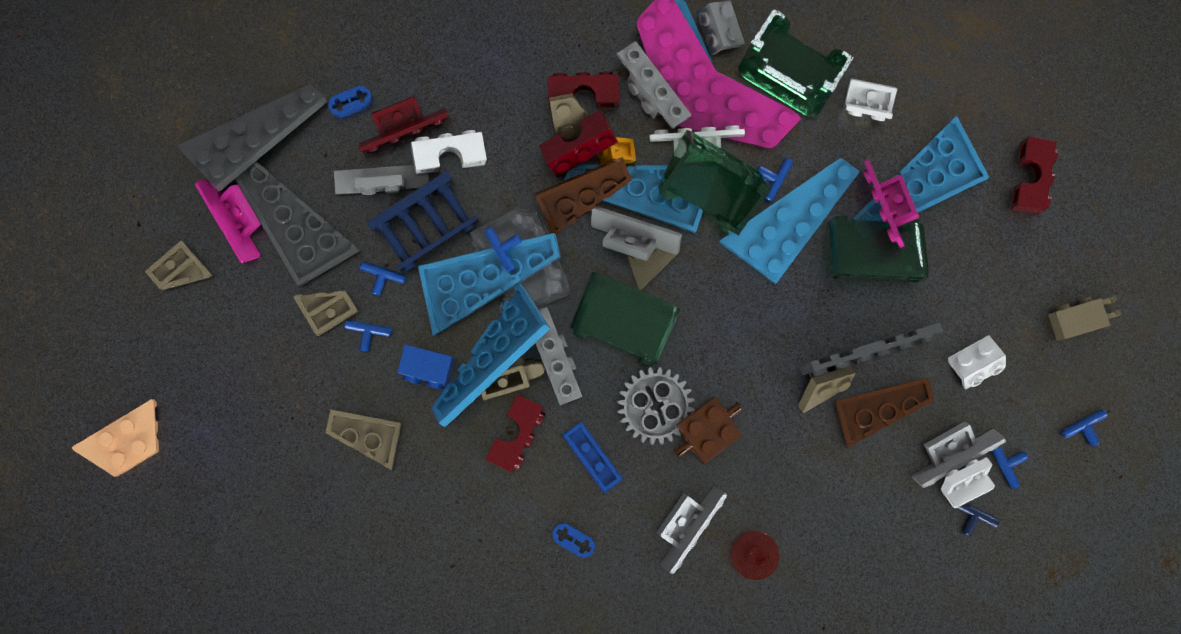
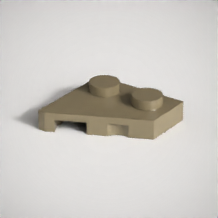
[549,94,589,142]
[145,241,212,290]
[626,248,676,291]
[293,291,359,336]
[798,366,856,413]

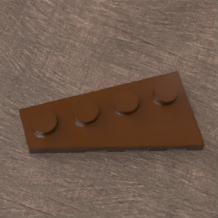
[535,157,632,235]
[834,377,935,447]

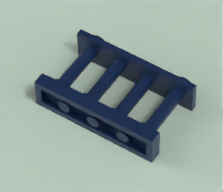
[367,171,478,272]

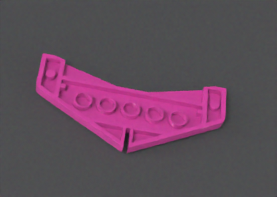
[637,0,801,148]

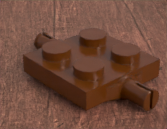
[673,397,743,464]

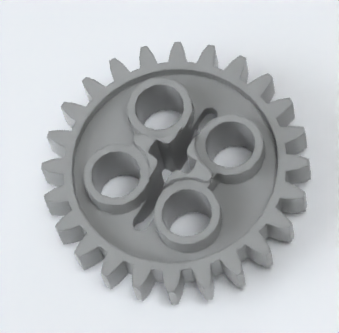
[616,367,694,445]

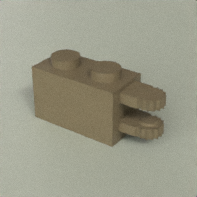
[1048,296,1122,341]
[481,356,545,400]

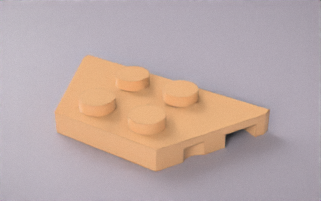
[72,399,159,477]

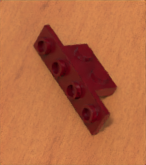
[359,96,448,153]

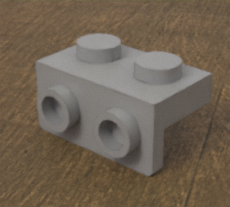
[697,1,745,55]

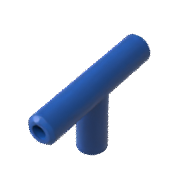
[756,158,793,202]
[484,228,522,272]
[359,261,407,296]
[344,320,392,352]
[1062,409,1107,447]
[992,446,1028,489]

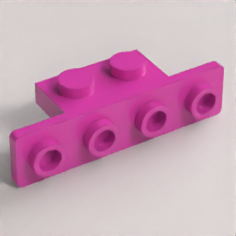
[863,160,920,248]
[195,179,261,263]

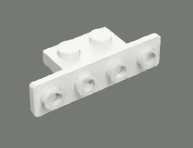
[649,126,745,164]

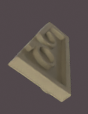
[325,409,402,470]

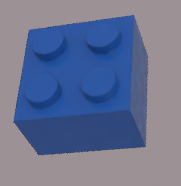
[397,345,457,390]

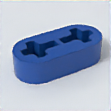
[328,86,373,118]
[553,523,595,558]

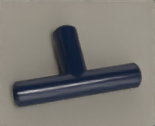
[956,503,1000,536]

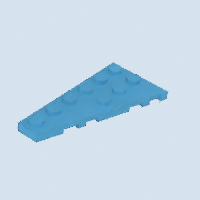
[852,116,990,241]
[719,158,860,284]
[564,165,718,233]
[418,233,561,336]
[432,282,551,427]

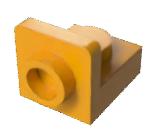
[597,137,636,166]

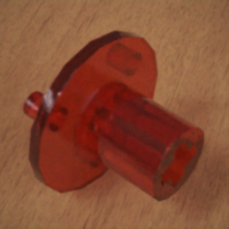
[731,531,780,580]

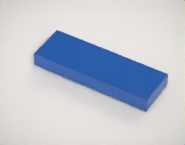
[562,421,623,493]

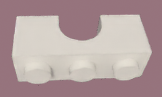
[411,130,487,175]

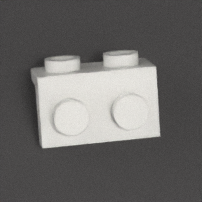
[844,78,897,121]
[948,335,1006,389]
[941,457,995,508]

